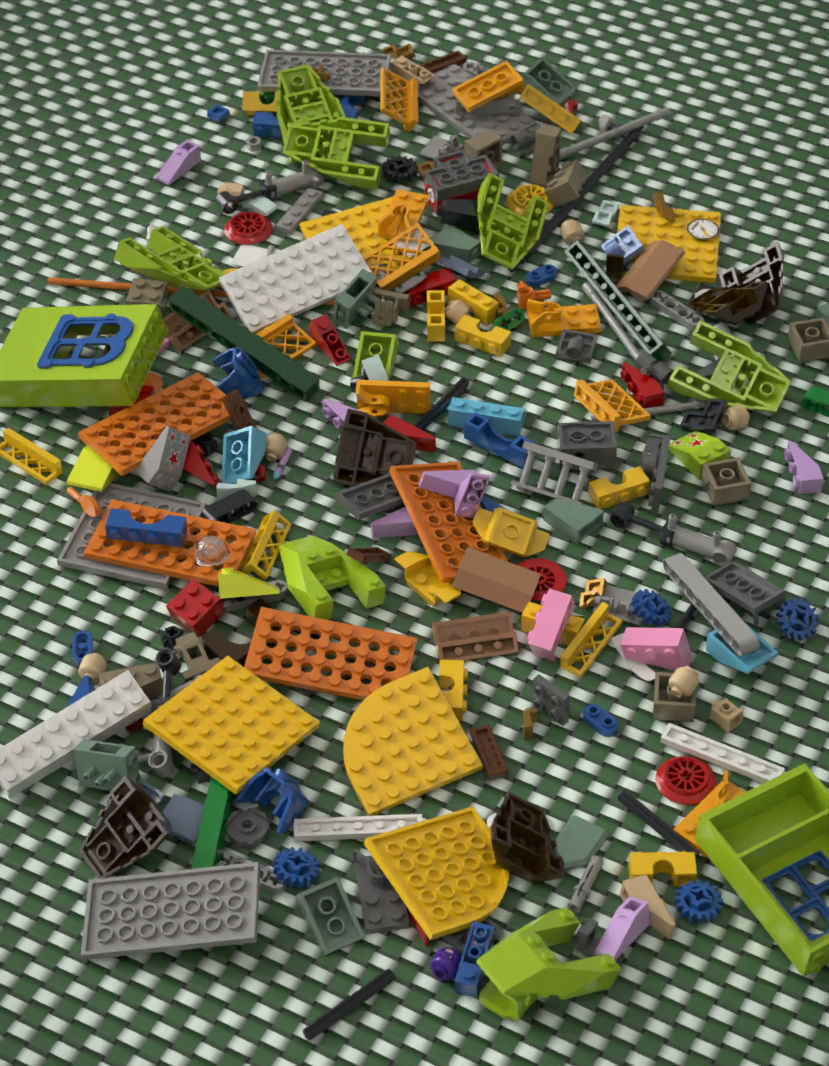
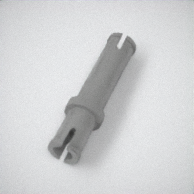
[567,856,604,914]

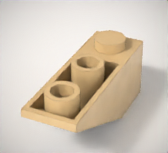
[391,56,436,85]
[620,874,676,939]

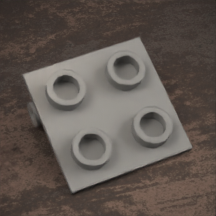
[419,135,463,159]
[592,585,636,623]

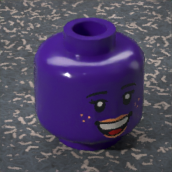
[430,947,462,981]

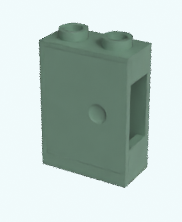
[332,269,380,329]
[73,739,141,791]

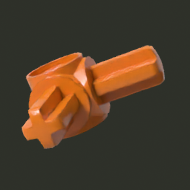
[516,281,551,309]

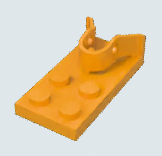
[452,61,525,112]
[378,189,429,243]
[527,299,601,338]
[356,380,430,417]
[673,770,747,858]

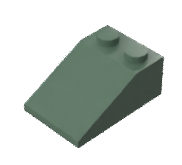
[522,57,577,105]
[296,877,365,956]

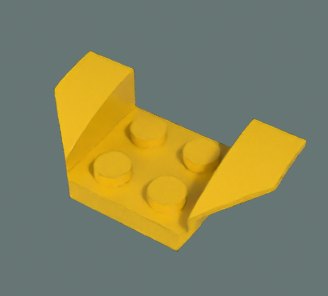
[472,507,550,558]
[394,551,461,607]

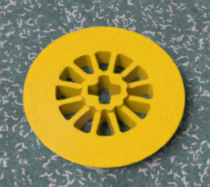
[506,184,554,216]

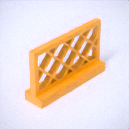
[380,67,418,132]
[363,223,441,291]
[255,314,317,380]
[574,379,651,432]

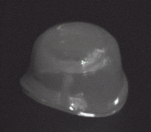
[194,535,228,566]

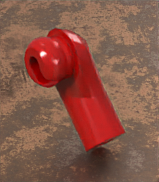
[565,100,578,115]
[256,463,266,482]

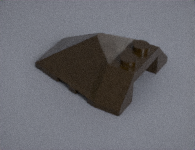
[719,242,784,324]
[685,281,768,325]
[333,409,417,486]
[79,776,172,879]
[490,792,565,883]

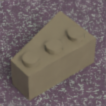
[530,124,561,186]
[544,159,588,208]
[98,663,163,699]

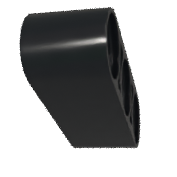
[201,490,258,524]

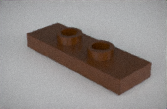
[419,50,467,74]
[222,390,257,430]
[346,547,392,565]
[470,725,509,781]

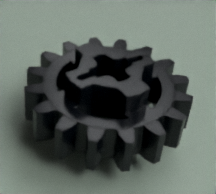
[382,155,418,184]

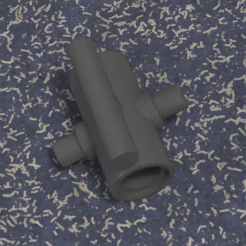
[510,125,541,158]
[635,351,673,389]

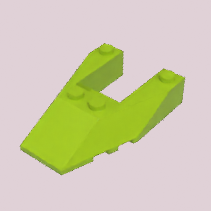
[277,64,354,164]
[282,117,390,191]
[478,173,549,270]
[114,226,225,290]
[666,320,791,413]
[279,536,386,620]
[476,907,622,999]

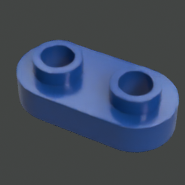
[526,264,557,287]
[72,630,93,666]
[583,704,618,737]

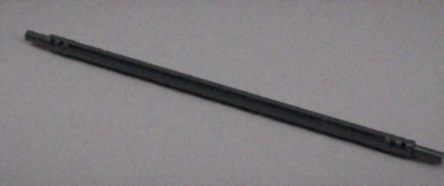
[508,126,644,273]

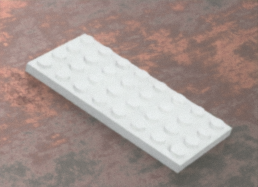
[219,224,372,334]

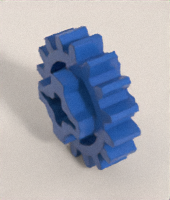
[631,589,673,627]
[776,597,820,641]
[273,847,320,889]
[675,879,723,925]

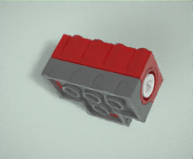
[424,149,499,217]

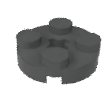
[226,808,269,849]

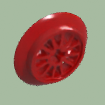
[224,211,273,245]
[518,558,567,601]
[655,756,716,805]

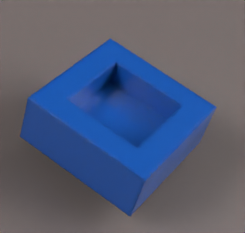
[207,104,230,123]

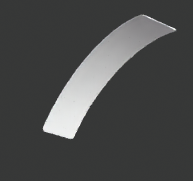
[611,633,655,681]

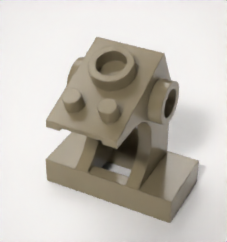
[372,289,409,327]
[174,632,220,684]

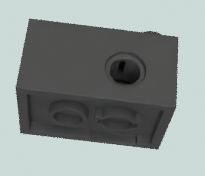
[557,421,617,470]

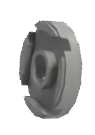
[395,271,427,293]

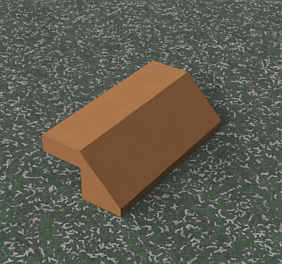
[616,240,685,302]
[163,290,233,351]
[452,547,541,613]
[432,612,519,663]

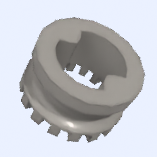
[246,136,261,152]

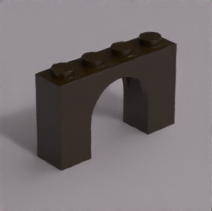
[201,598,292,667]

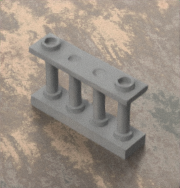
[455,78,520,115]
[511,441,598,505]

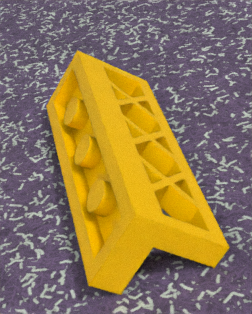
[519,84,583,134]
[0,428,63,485]
[239,510,292,580]
[560,602,623,678]

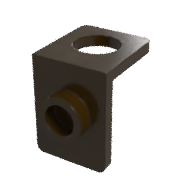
[605,254,624,285]

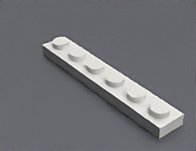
[660,723,785,783]
[294,814,422,841]

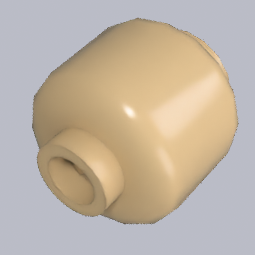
[560,219,584,244]
[445,299,471,325]
[722,405,750,430]
[264,433,288,462]
[78,653,107,683]
[668,666,699,697]

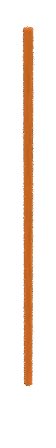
[47,277,336,305]

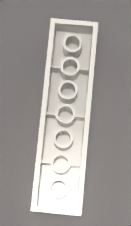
[0,670,151,799]

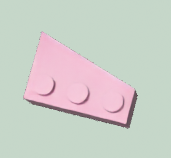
[527,588,574,662]
[620,627,693,671]

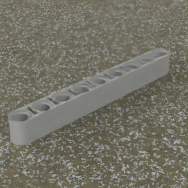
[662,553,760,656]

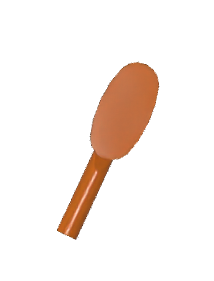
[67,487,102,518]

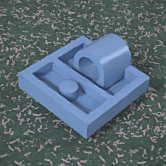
[601,225,645,264]

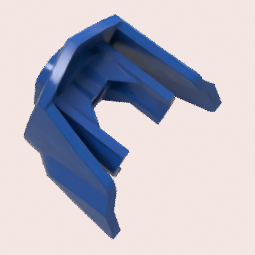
[212,346,265,399]
[235,767,309,835]

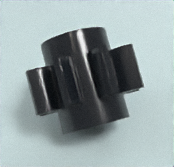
[194,433,218,456]
[160,626,184,651]

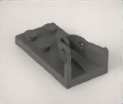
[641,433,671,515]
[335,473,418,520]
[704,560,786,626]
[353,850,409,934]

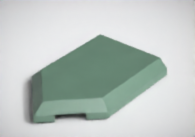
[554,815,609,871]

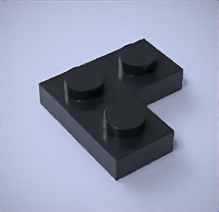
[680,398,728,434]

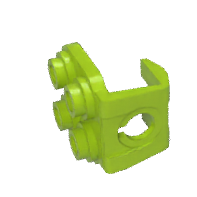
[479,980,539,1022]

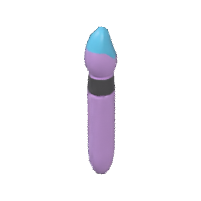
[273,448,292,479]

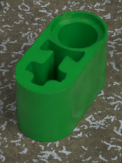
[801,386,829,417]

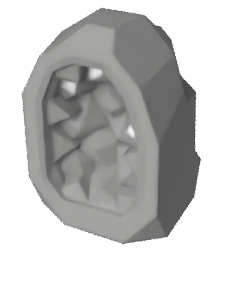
[598,114,620,133]

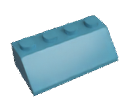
[448,397,527,437]

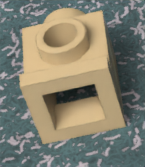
[710,698,744,733]

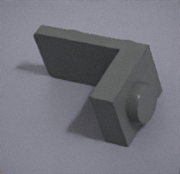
[576,919,625,965]

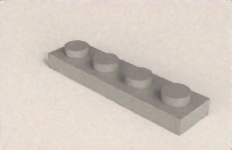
[276,187,323,235]

